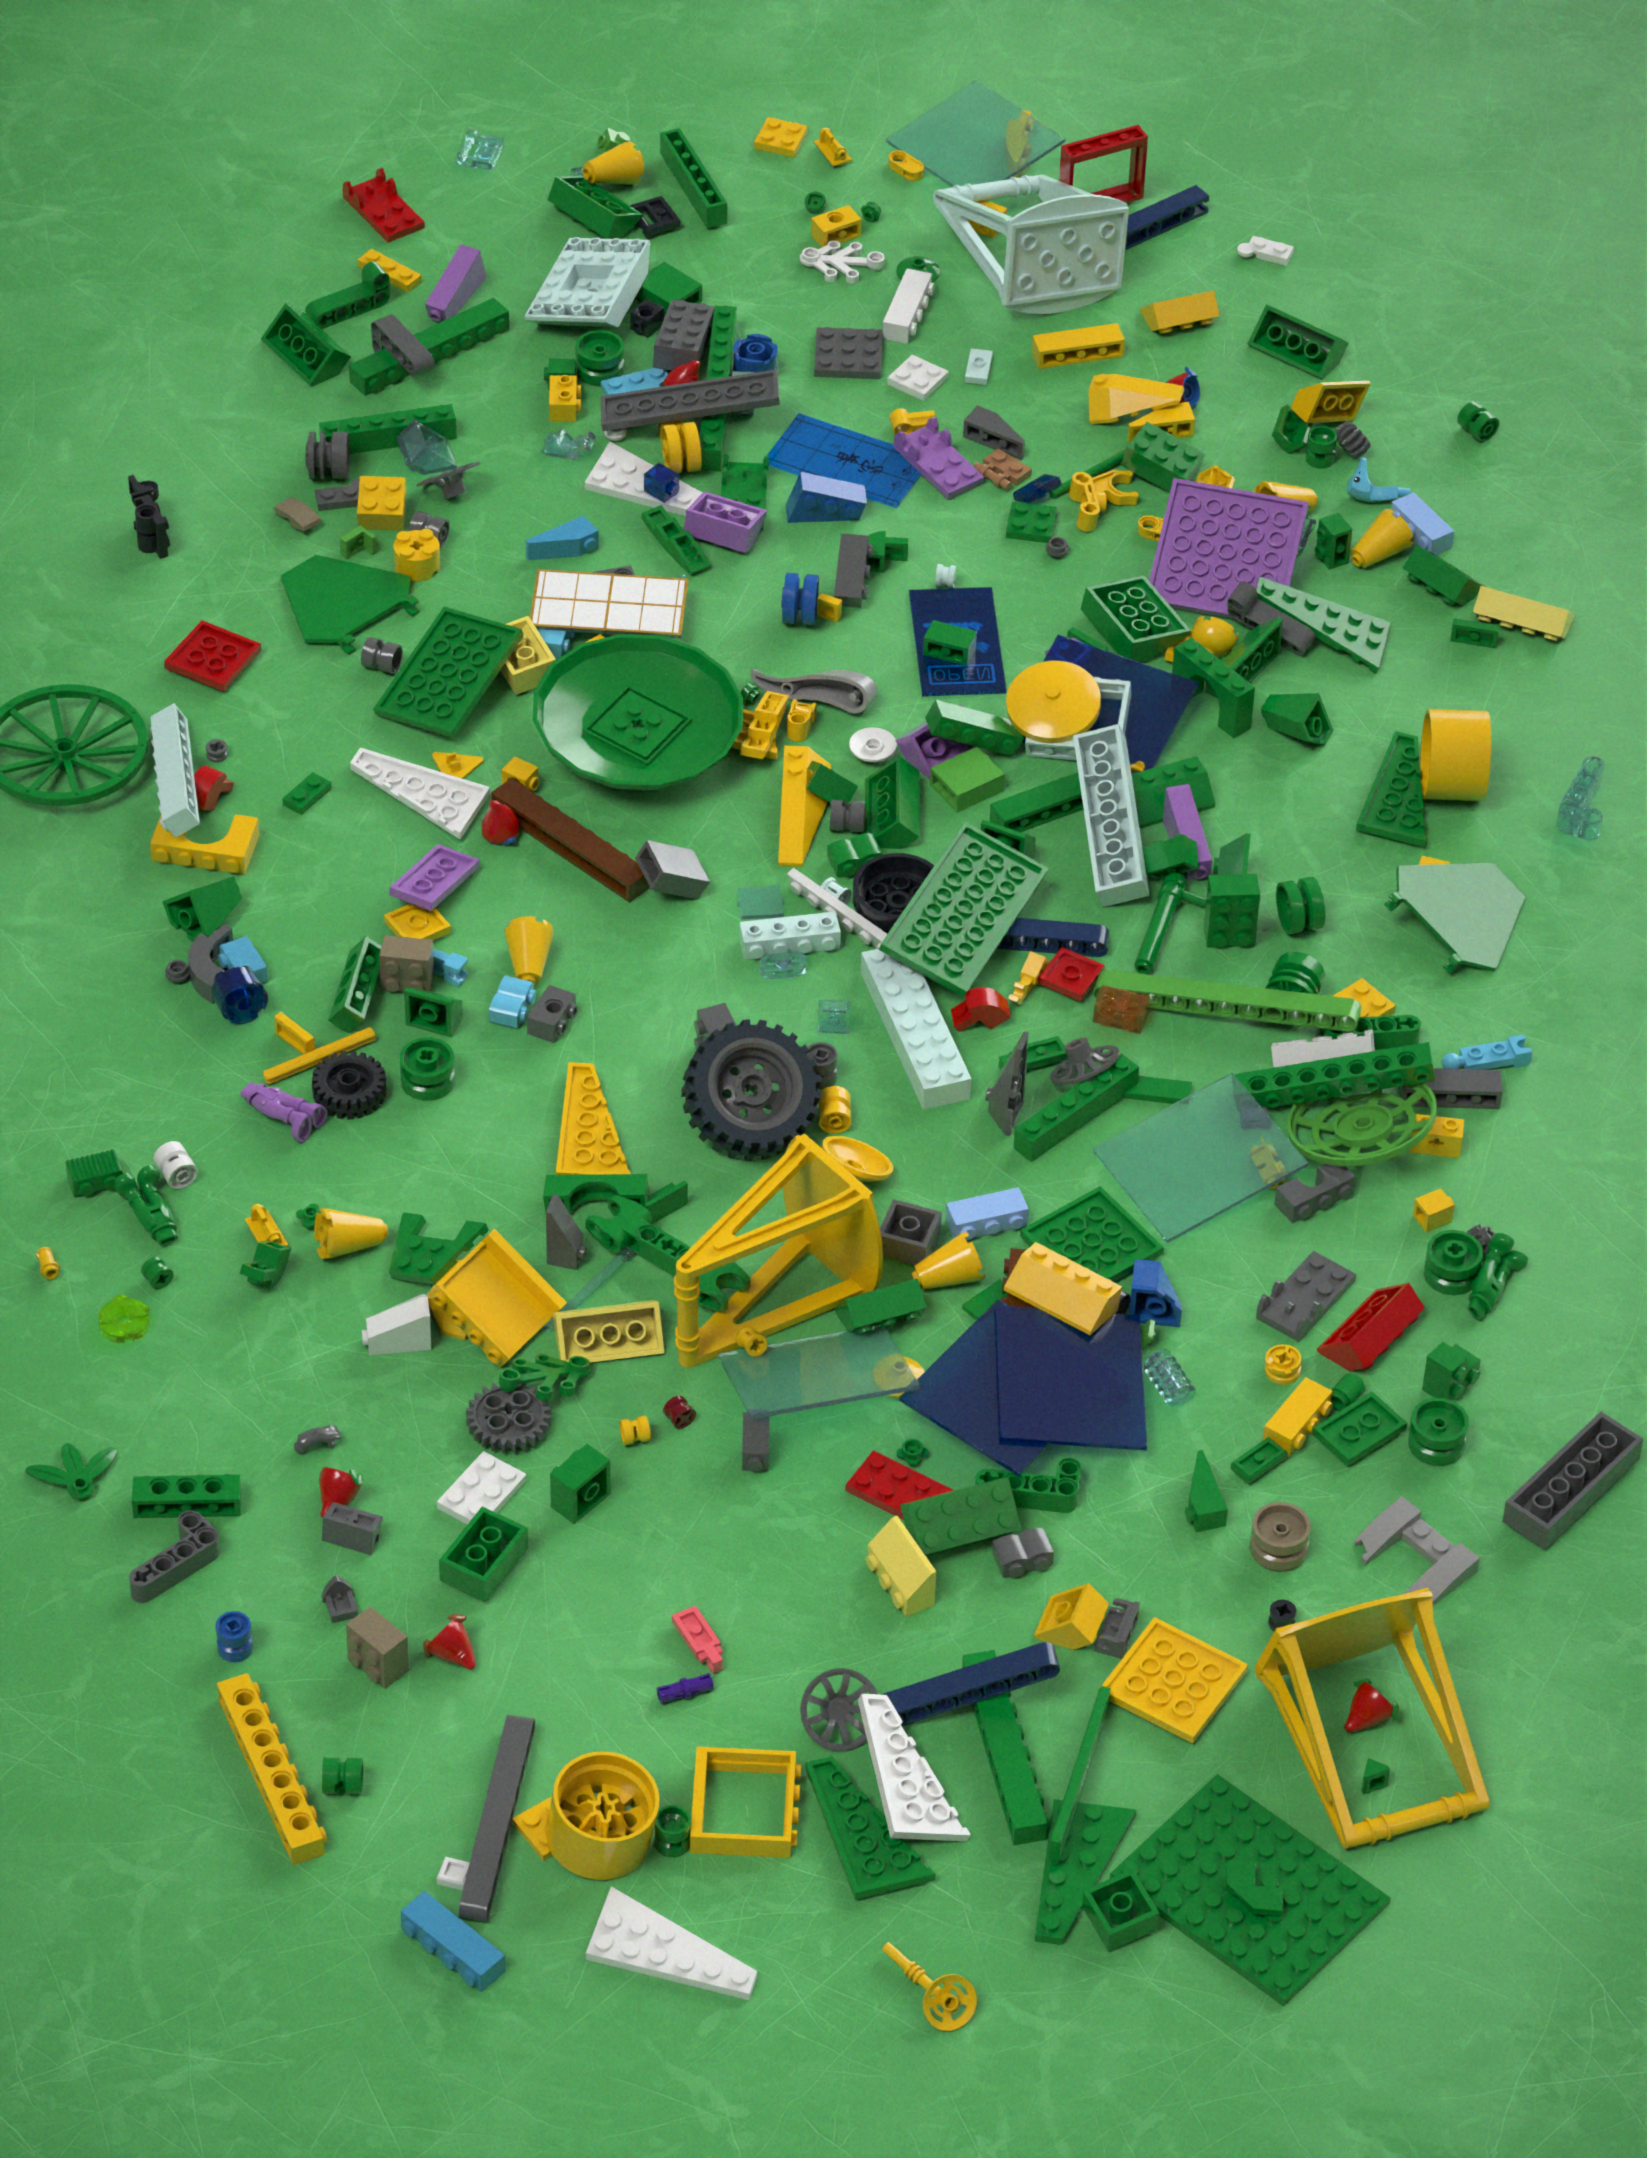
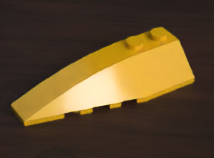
[778,746,831,867]

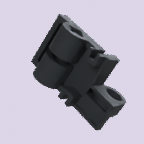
[128,475,170,559]

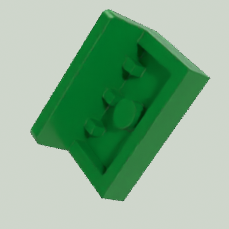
[1272,404,1313,454]

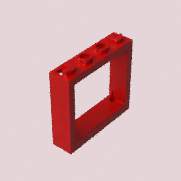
[1059,125,1148,203]

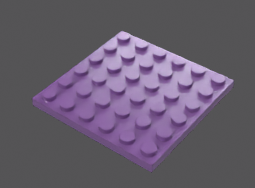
[1149,478,1308,619]

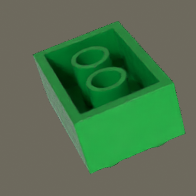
[1120,422,1205,492]
[1204,874,1260,948]
[439,1506,528,1602]

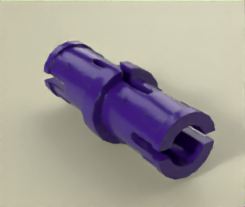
[656,1673,714,1704]

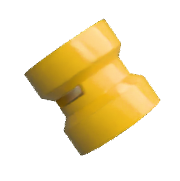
[619,1415,651,1446]

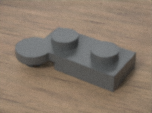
[315,478,360,511]

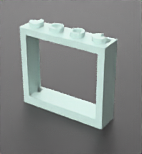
[1025,677,1131,761]

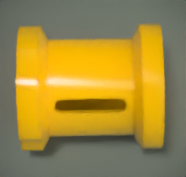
[735,1326,767,1357]

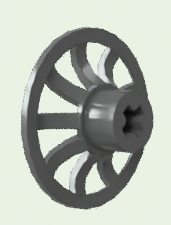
[416,461,481,499]
[1050,1038,1120,1085]
[800,1668,878,1751]

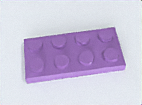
[389,844,480,911]

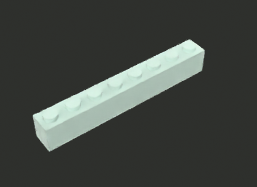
[150,703,200,838]

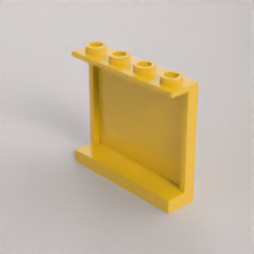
[427,1228,567,1368]

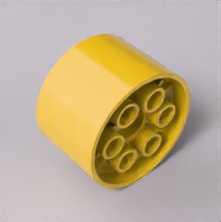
[1420,709,1491,801]
[545,1752,660,1880]

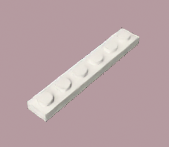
[787,868,887,949]

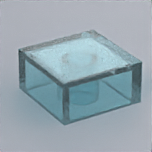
[818,1000,850,1034]

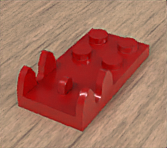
[342,168,425,243]

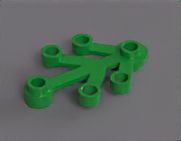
[498,1354,591,1401]

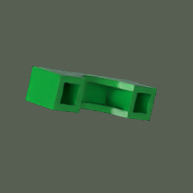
[543,1174,649,1214]

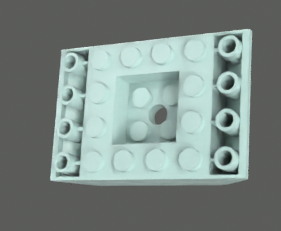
[524,237,650,327]

